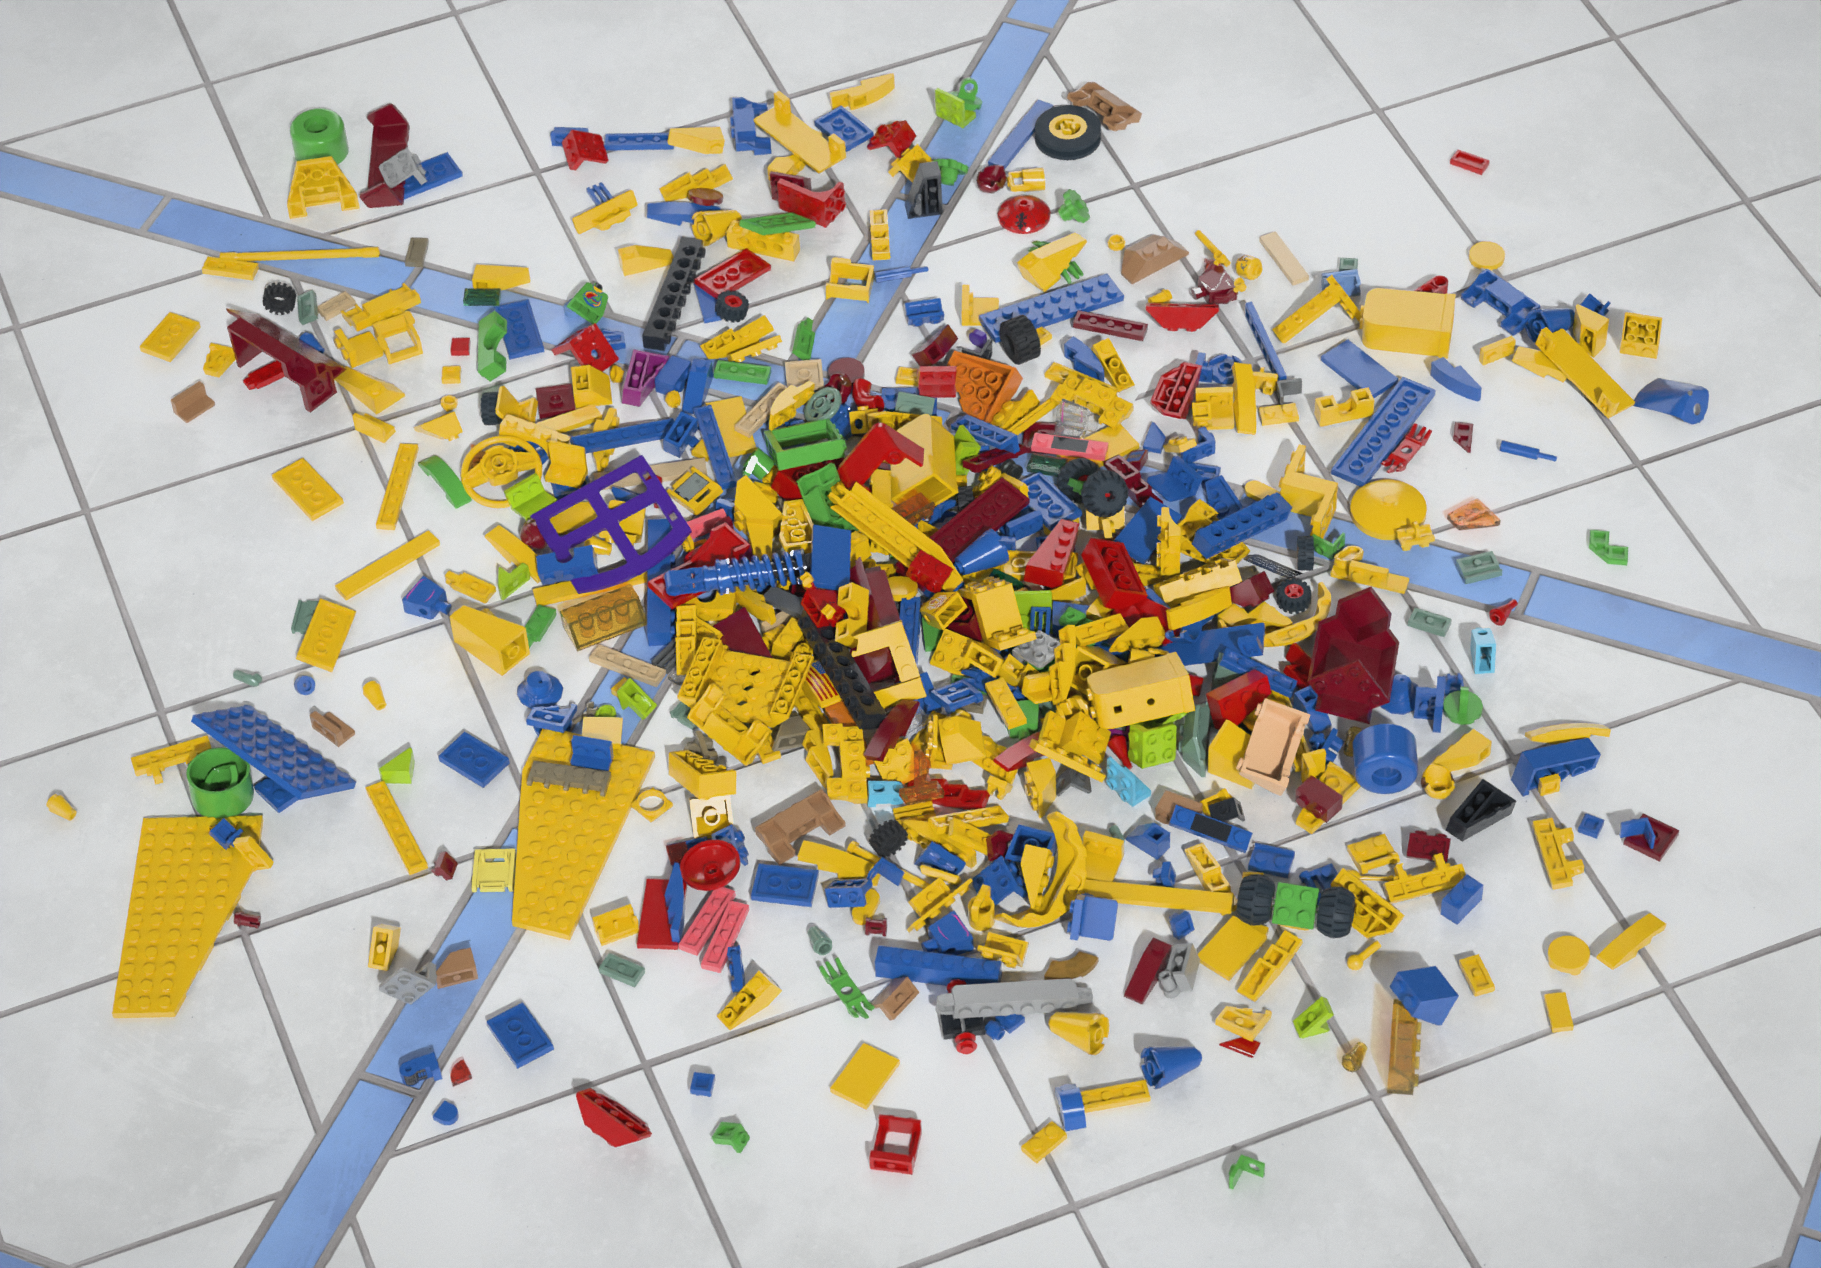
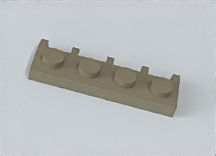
[527,761,611,797]

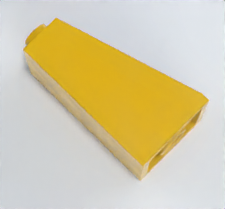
[449,605,530,676]

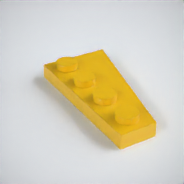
[1296,761,1361,834]

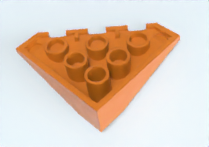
[946,350,1023,424]

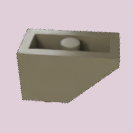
[772,716,811,751]

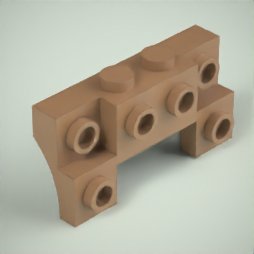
[1067,82,1142,131]
[755,789,846,865]

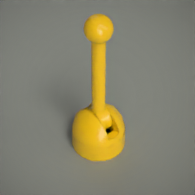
[1347,869,1394,882]

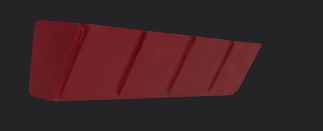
[360,103,410,208]

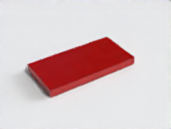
[694,248,771,299]
[637,879,688,950]

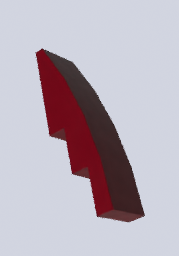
[1104,455,1163,508]
[863,699,920,762]

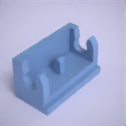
[1321,269,1361,297]

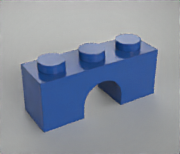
[536,545,598,585]

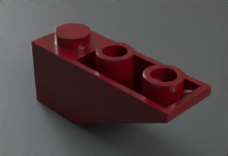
[912,324,958,366]

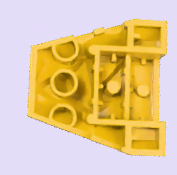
[287,156,360,219]
[1157,499,1250,564]

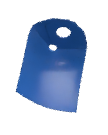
[1633,378,1709,425]

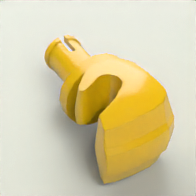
[1040,695,1090,725]

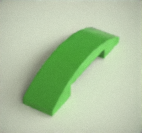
[418,455,472,509]

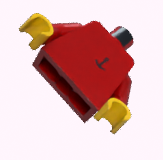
[800,572,846,628]

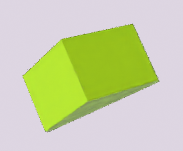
[379,747,415,784]

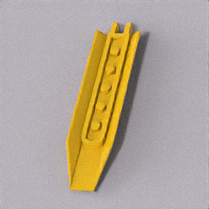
[828,482,963,592]

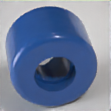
[1353,724,1418,794]

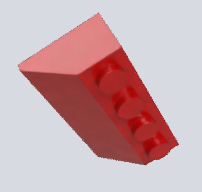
[1081,538,1148,610]

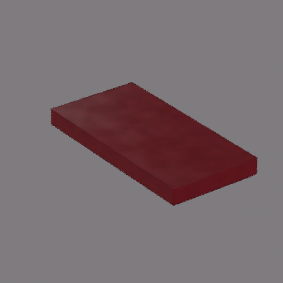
[712,607,773,676]

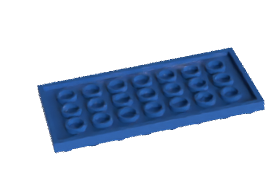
[191,705,356,800]

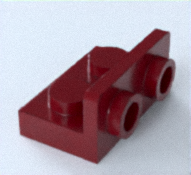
[1406,830,1451,864]

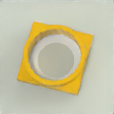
[631,787,673,823]

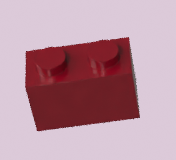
[1295,775,1343,823]

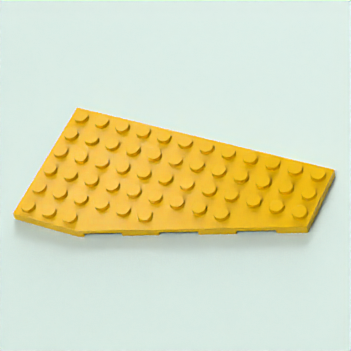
[512,729,655,940]

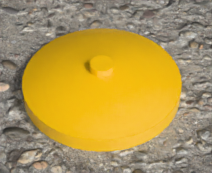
[1350,479,1427,540]

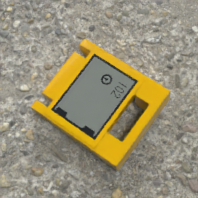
[666,466,723,516]

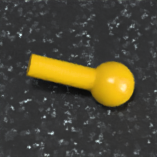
[1347,940,1382,970]

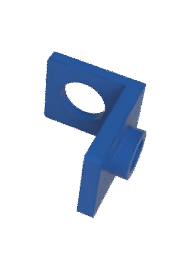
[1619,817,1655,849]
[867,857,905,886]

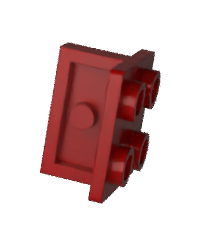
[916,366,957,398]

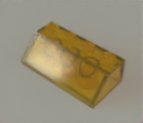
[560,584,647,652]
[1387,999,1422,1095]

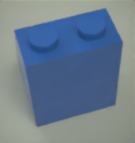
[1389,966,1459,1026]

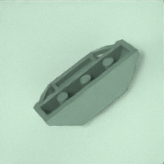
[1179,701,1211,777]

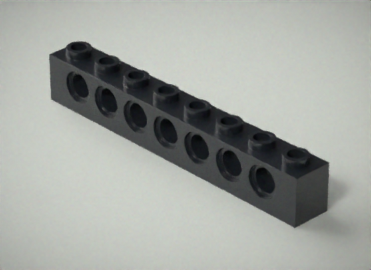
[642,237,706,351]
[797,609,887,729]

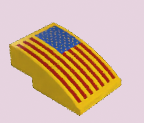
[802,659,842,708]

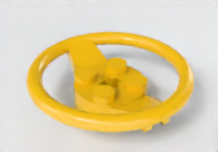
[461,435,542,508]

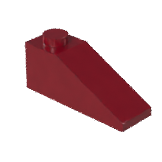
[1124,937,1172,1005]

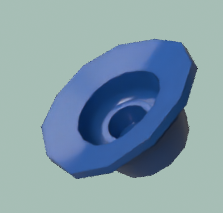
[517,671,563,709]
[1380,674,1419,715]

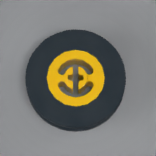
[1035,105,1101,160]

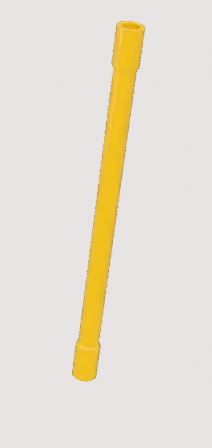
[220,247,380,261]

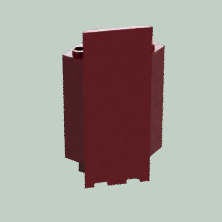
[226,308,347,413]
[825,557,900,684]
[1307,586,1399,724]

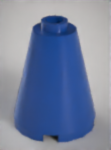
[1525,308,1575,343]
[954,529,1009,575]
[1141,1046,1202,1089]

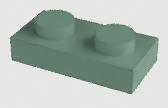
[297,290,318,325]
[1408,608,1452,637]
[599,953,645,988]

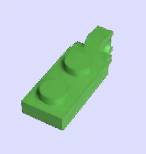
[792,317,815,360]
[525,605,557,649]

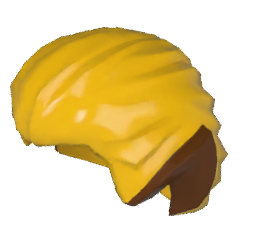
[1421,763,1455,799]

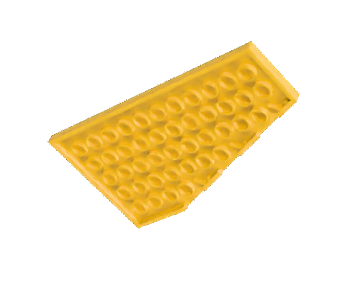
[112,815,264,1018]

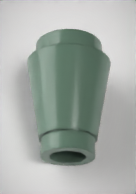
[808,926,832,955]

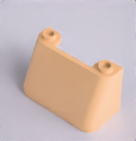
[1236,699,1310,796]

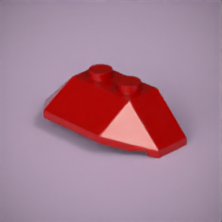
[1146,303,1219,332]
[1150,362,1202,419]
[576,1088,652,1148]

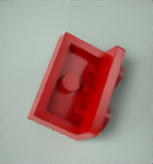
[906,550,954,593]

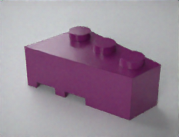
[622,349,669,407]

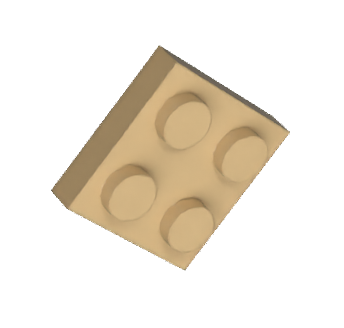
[785,359,824,391]

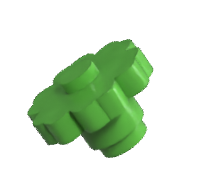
[934,159,969,186]
[1058,189,1090,223]

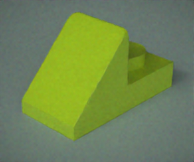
[498,563,530,600]
[617,678,657,720]
[1293,996,1334,1039]

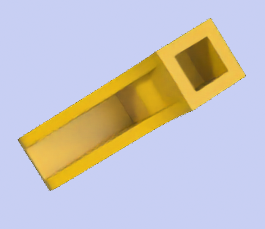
[1217,601,1292,634]

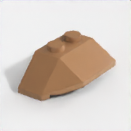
[1121,235,1189,284]

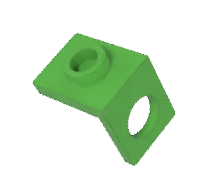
[1312,533,1345,560]
[1229,1154,1265,1190]

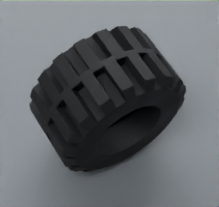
[999,314,1041,365]

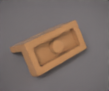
[171,381,215,423]
[309,711,355,747]
[871,977,920,1020]

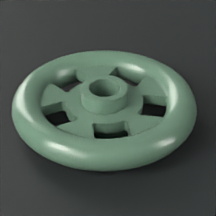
[804,387,842,422]

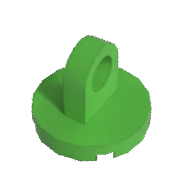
[950,78,982,111]
[1443,686,1483,725]

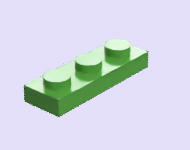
[714,360,772,385]

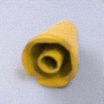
[692,210,742,246]
[1048,1012,1109,1056]

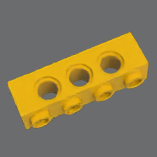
[726,220,800,262]

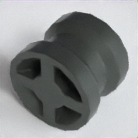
[999,459,1023,479]

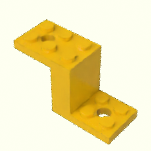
[1279,444,1338,539]
[960,576,1037,651]

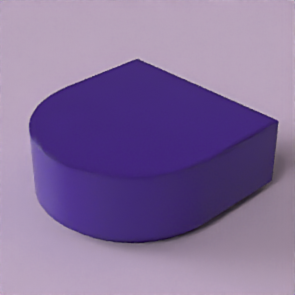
[969,329,987,349]

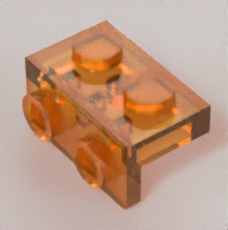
[891,492,936,526]

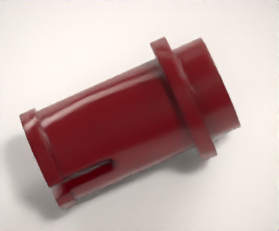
[234,911,261,929]

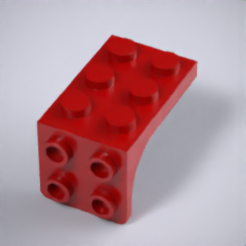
[777,179,846,228]

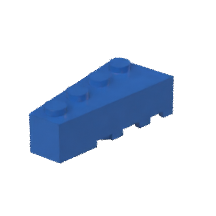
[1511,738,1601,797]

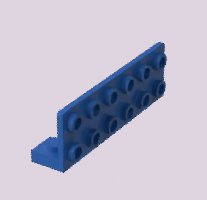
[1145,623,1265,666]

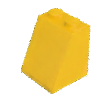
[1071,646,1127,695]
[1208,719,1255,789]

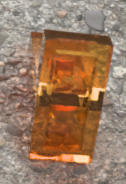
[899,750,944,805]

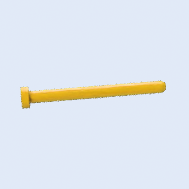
[847,840,930,889]

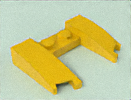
[852,620,926,709]

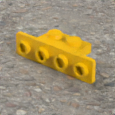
[572,190,638,234]
[990,389,1040,430]
[1330,560,1409,594]
[972,735,1018,785]
[906,877,973,932]

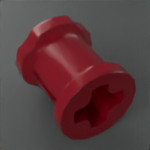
[865,917,887,937]

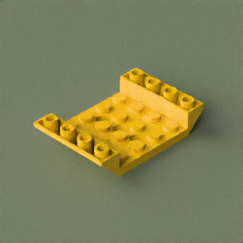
[677,637,814,728]

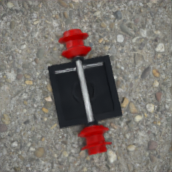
[940,979,986,1054]

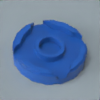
[1208,354,1243,385]

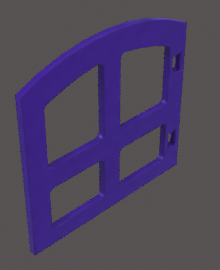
[530,455,692,594]

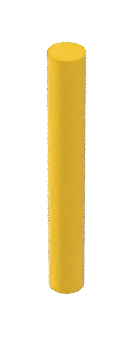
[1195,230,1231,267]

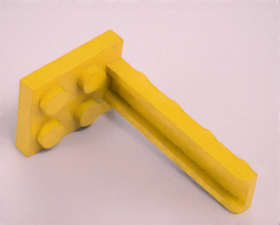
[1272,275,1363,343]

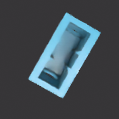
[1470,627,1496,674]

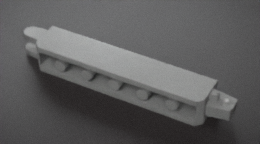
[935,979,1093,1019]

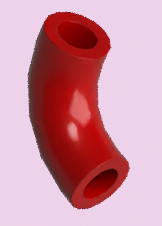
[852,379,884,412]

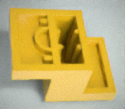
[1038,710,1111,765]

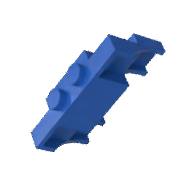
[730,97,772,155]
[1461,269,1540,336]

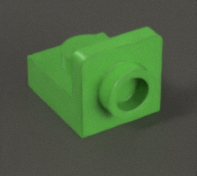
[711,1122,750,1153]

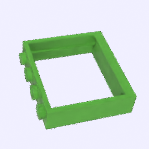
[764,418,847,471]

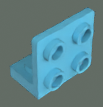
[1106,756,1151,807]

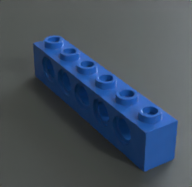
[1192,492,1292,559]

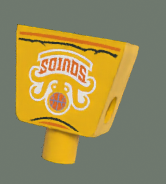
[920,592,967,630]

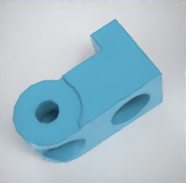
[867,781,905,807]

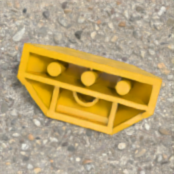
[1331,868,1405,939]

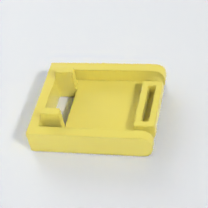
[472,849,516,892]

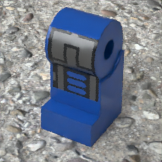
[399,1052,443,1086]

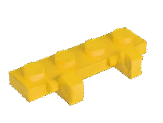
[131,735,212,785]
[1029,738,1106,782]
[1532,818,1584,890]
[1383,853,1466,904]

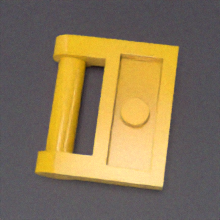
[1347,833,1400,875]

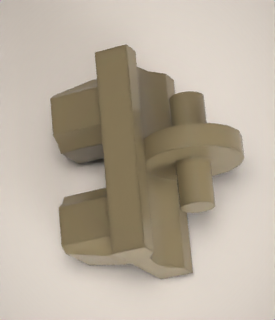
[683,731,718,764]

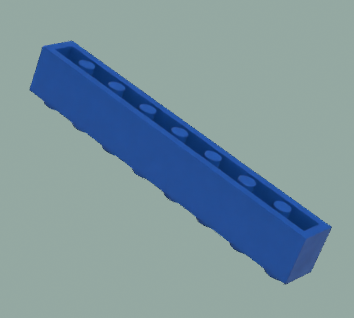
[647,519,676,646]

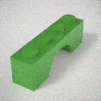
[478,311,507,382]

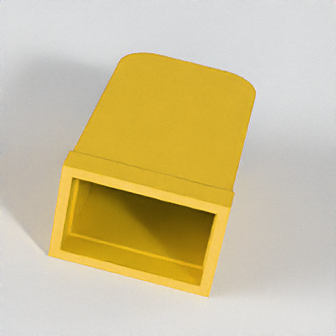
[1359,288,1456,359]
[891,414,958,519]
[1086,652,1195,729]

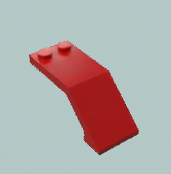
[648,522,750,609]

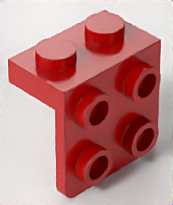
[867,120,917,158]
[562,130,609,171]

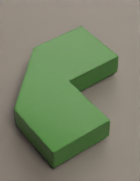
[1589,530,1628,566]

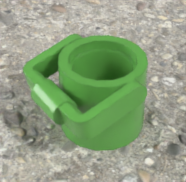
[741,447,775,480]

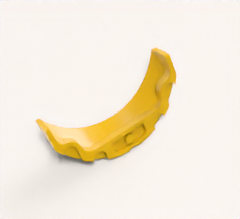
[1218,582,1331,647]
[994,811,1087,928]

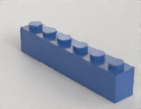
[875,945,1002,986]

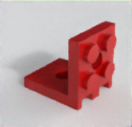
[551,323,619,372]

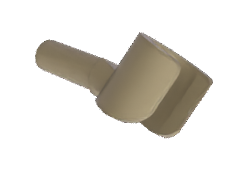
[573,702,598,724]

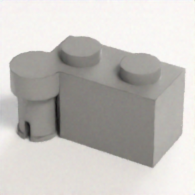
[1158,943,1200,998]

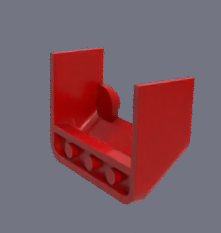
[838,423,924,494]

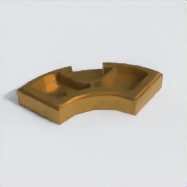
[1044,951,1099,980]

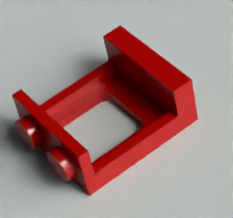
[869,1114,922,1175]

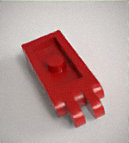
[243,361,285,390]

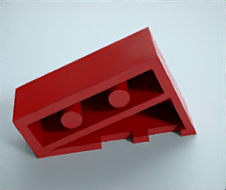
[1206,669,1272,730]

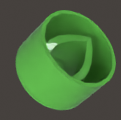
[290,108,349,165]
[186,748,254,819]

